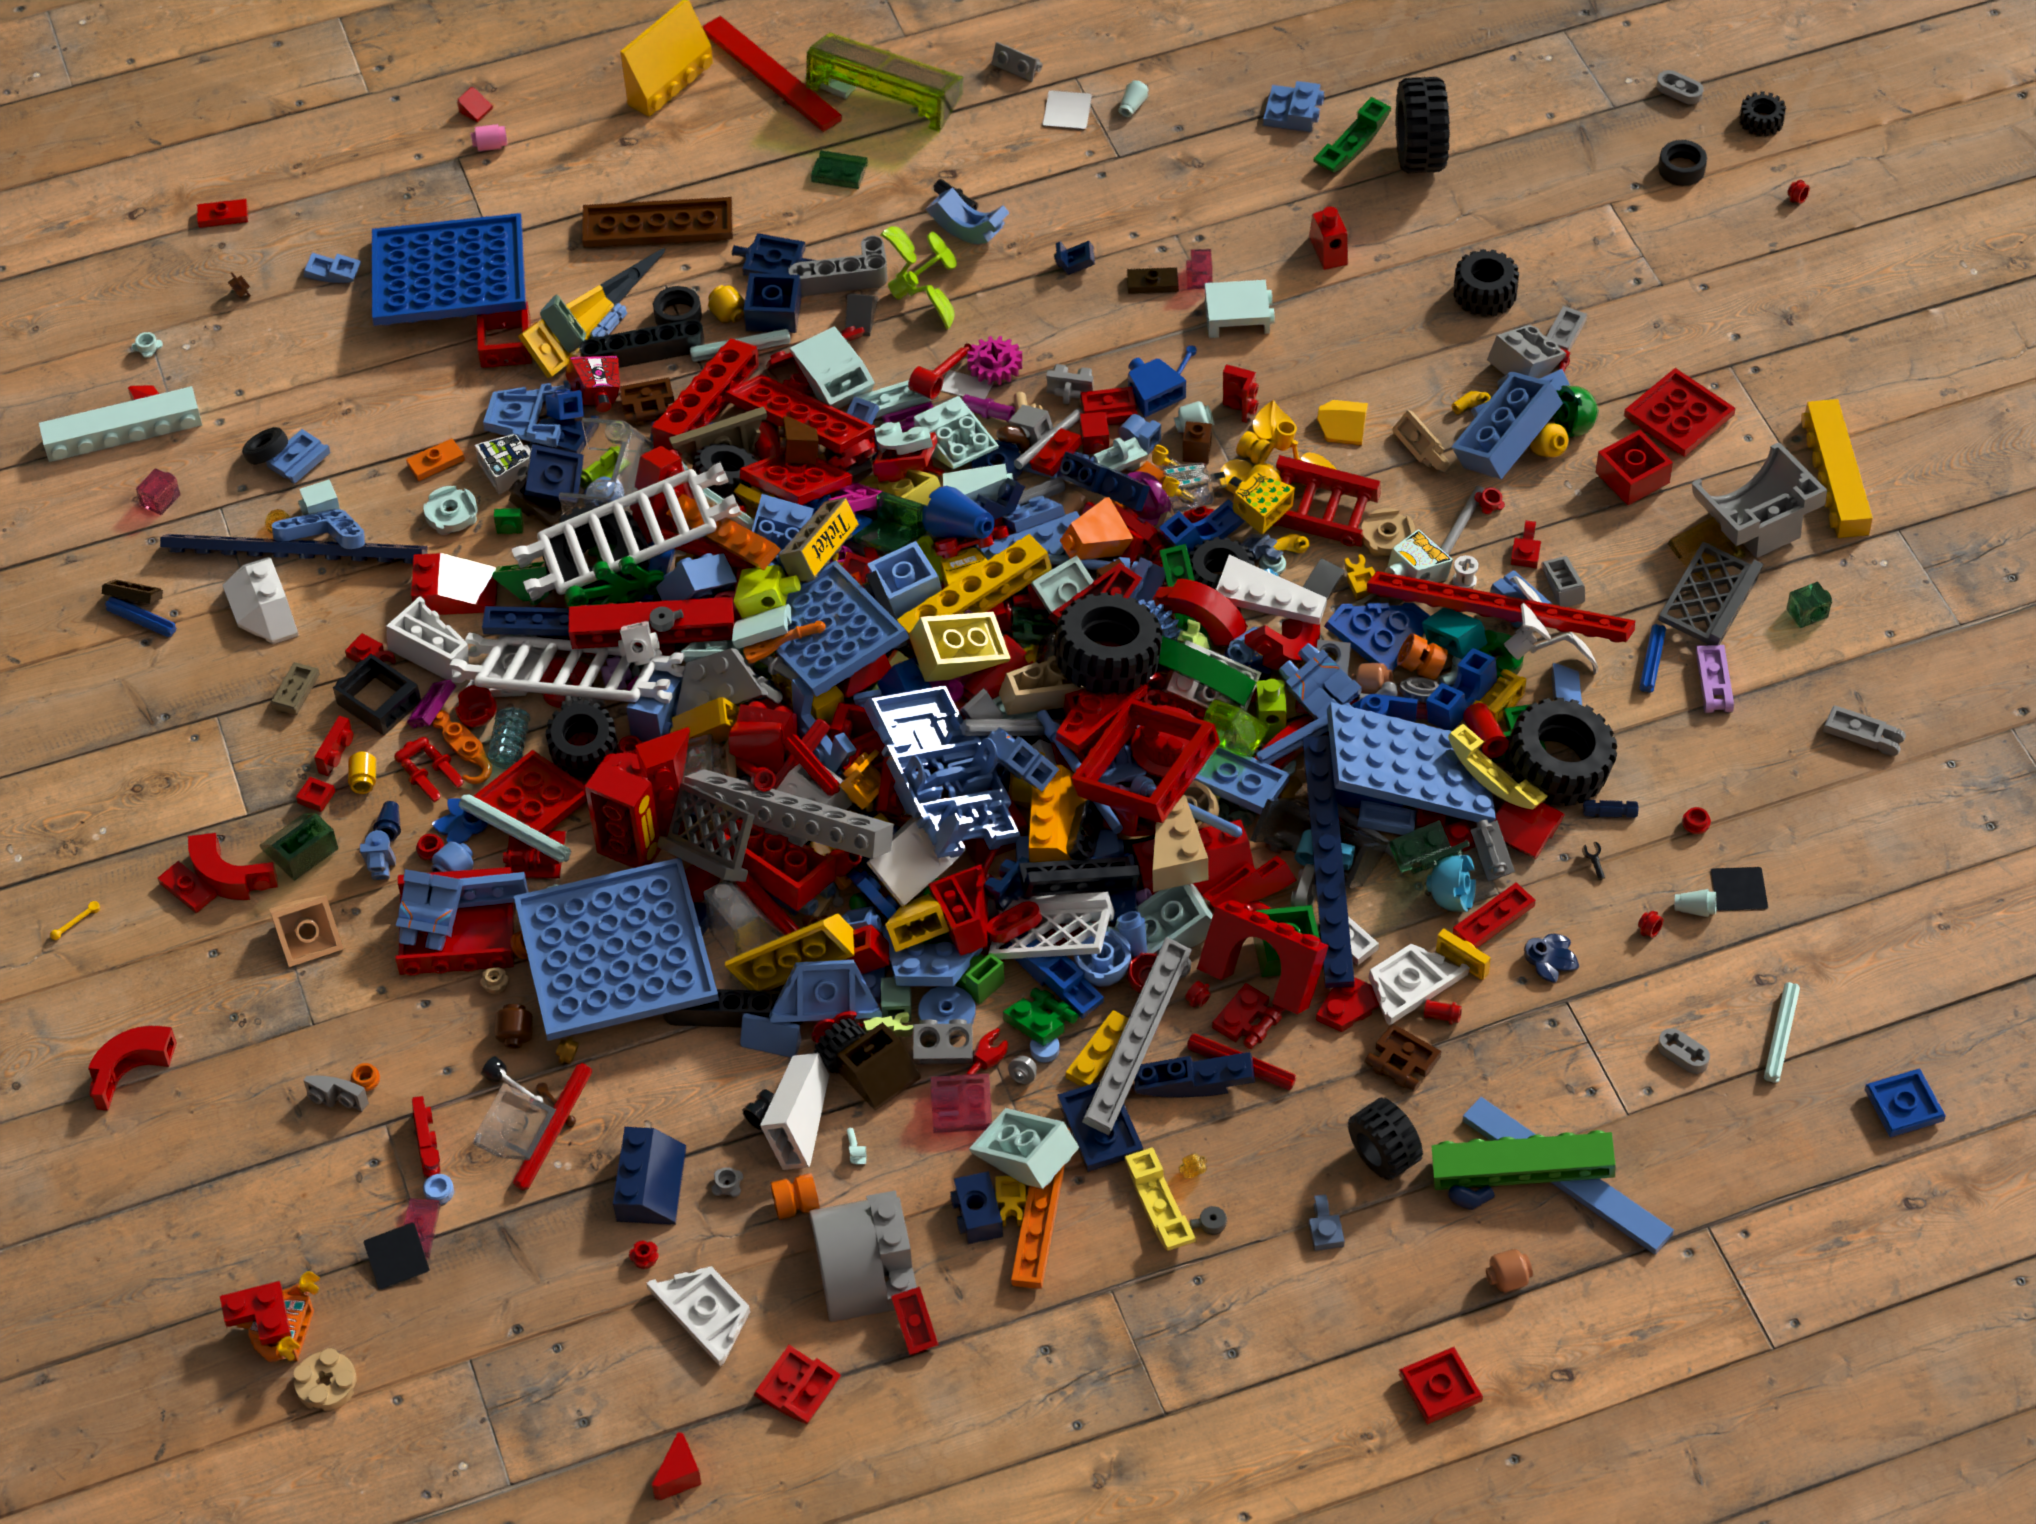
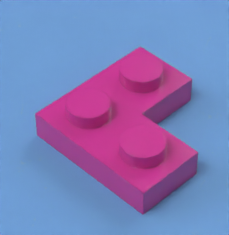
[828,482,888,515]

